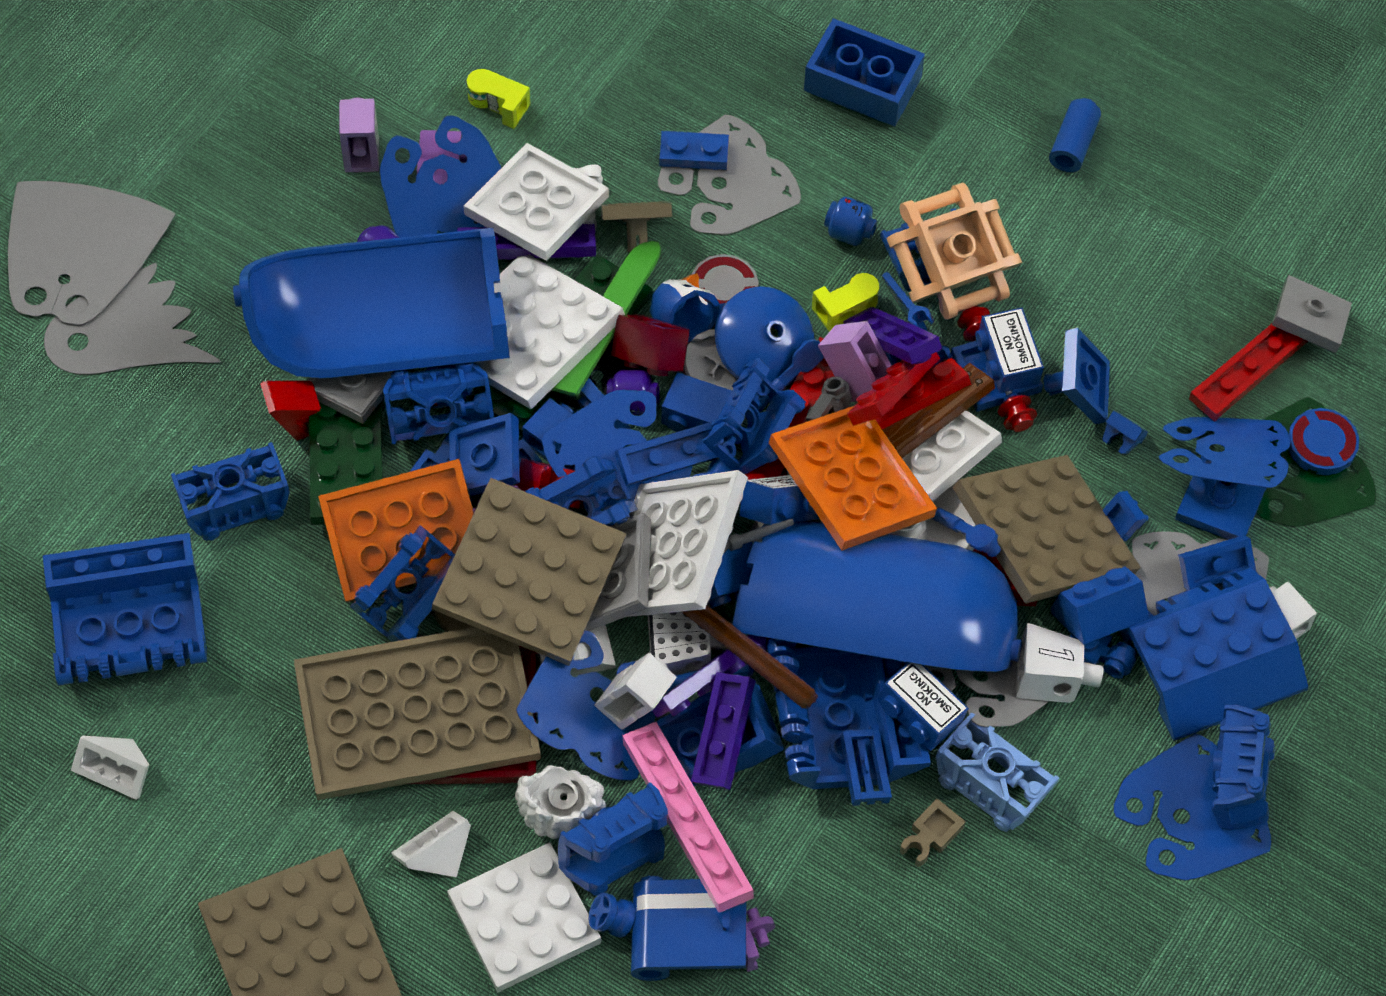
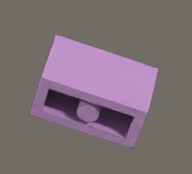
[818,321,892,402]

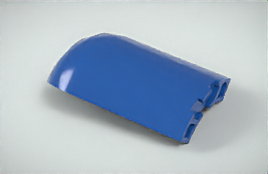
[233,228,510,378]
[733,521,1022,672]

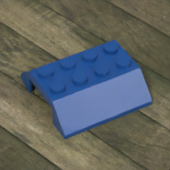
[43,533,207,686]
[1119,567,1308,741]
[766,638,931,789]

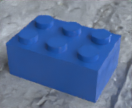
[804,18,925,126]

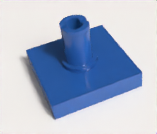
[1043,328,1110,424]
[449,413,520,496]
[1175,456,1269,540]

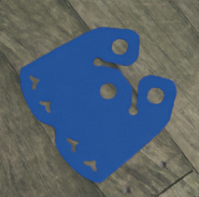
[380,115,501,238]
[542,390,692,526]
[1159,417,1290,488]
[516,630,655,780]
[1114,734,1271,880]

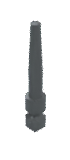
[723,519,794,554]

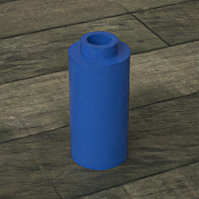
[1049,98,1101,172]

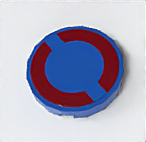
[1288,408,1360,475]

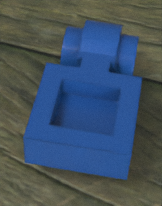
[1070,634,1137,679]

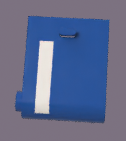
[631,876,747,981]

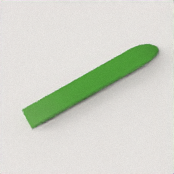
[551,241,661,397]

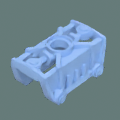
[936,713,1059,832]

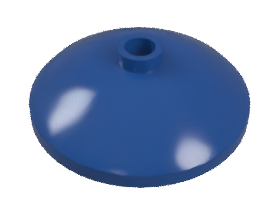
[715,287,815,386]

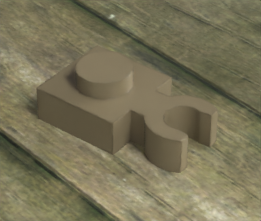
[900,798,966,867]

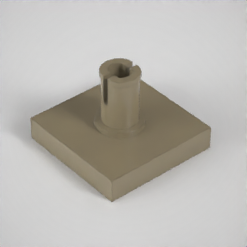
[601,201,672,252]

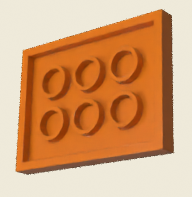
[769,405,937,551]
[318,459,474,602]

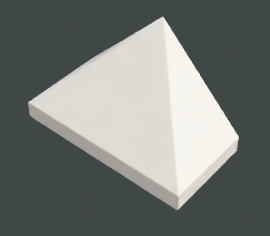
[71,736,149,800]
[391,811,471,877]

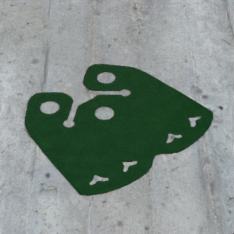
[1257,397,1376,527]

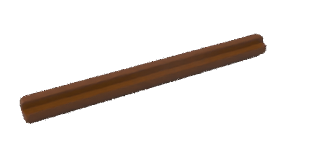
[682,605,818,709]

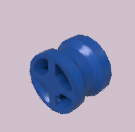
[588,892,636,938]

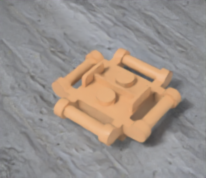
[886,182,1023,320]

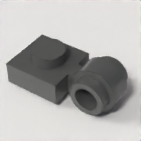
[806,377,852,422]

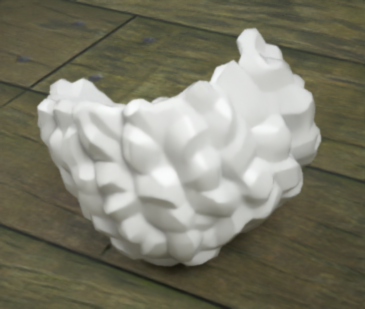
[515,765,606,839]

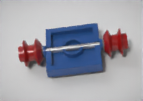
[951,306,1043,432]

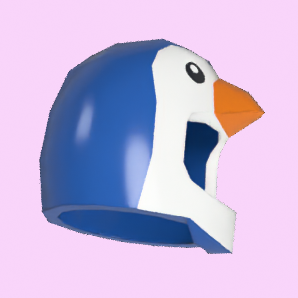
[650,273,719,342]

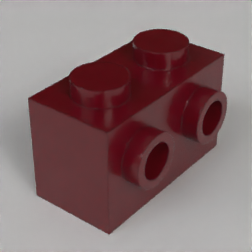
[611,315,690,376]

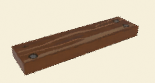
[882,363,995,458]

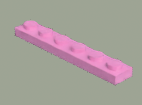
[622,722,754,913]

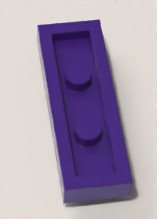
[691,672,756,790]

